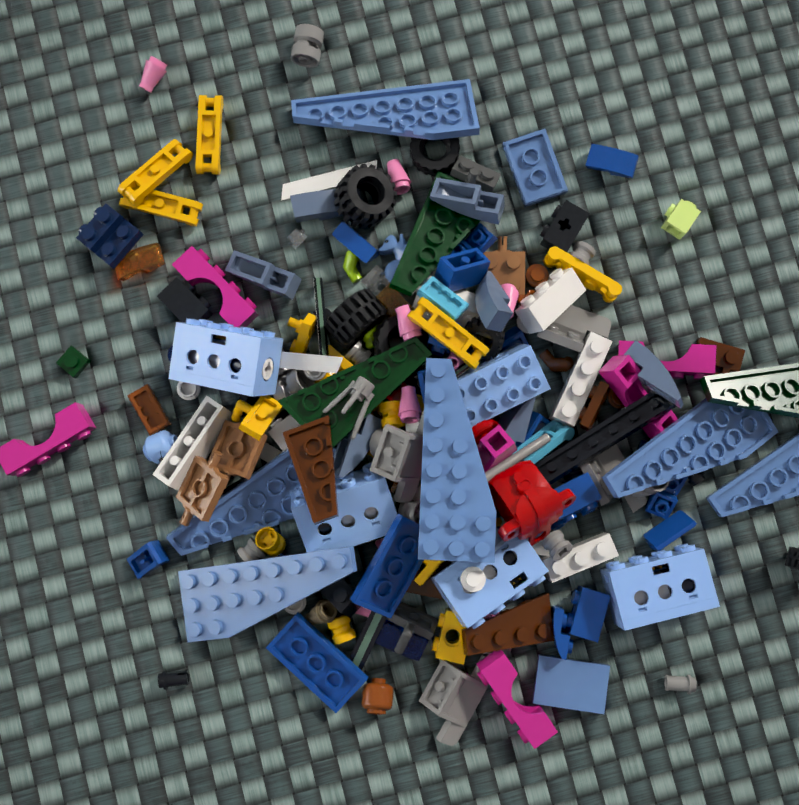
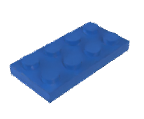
[350,513,424,619]
[266,612,368,713]

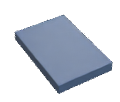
[502,129,568,207]
[532,654,610,714]

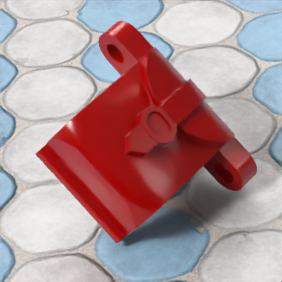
[488,460,576,546]

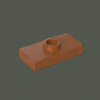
[128,384,172,436]

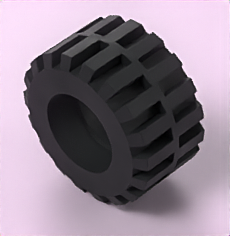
[334,164,397,229]
[324,289,387,349]

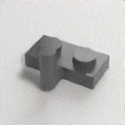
[450,155,501,193]
[387,601,438,654]

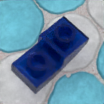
[375,620,429,661]

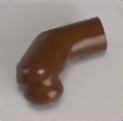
[539,349,574,372]

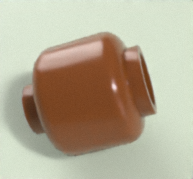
[361,678,394,715]

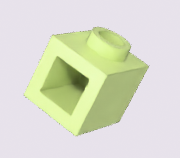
[661,199,701,240]

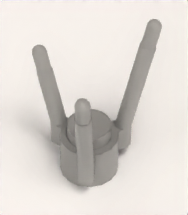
[323,376,375,440]

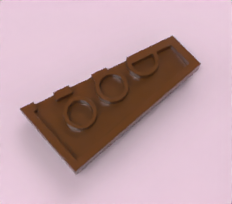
[282,415,339,525]
[462,592,554,656]

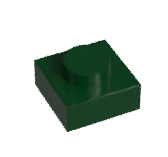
[56,345,91,378]

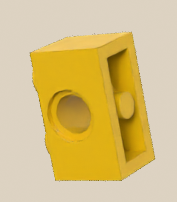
[432,608,466,665]

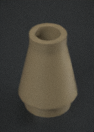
[305,599,337,625]

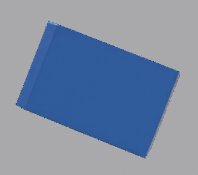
[127,540,170,579]

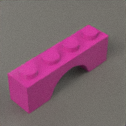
[172,246,259,328]
[617,341,716,380]
[598,355,678,439]
[0,402,96,477]
[477,425,517,472]
[476,650,558,749]

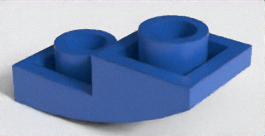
[585,144,639,178]
[451,223,498,254]
[645,476,688,519]
[552,606,573,660]

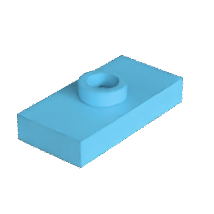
[417,276,469,321]

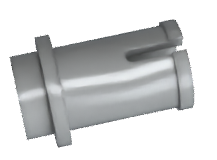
[664,674,697,694]

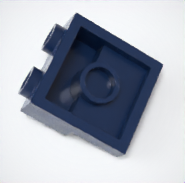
[76,204,144,269]

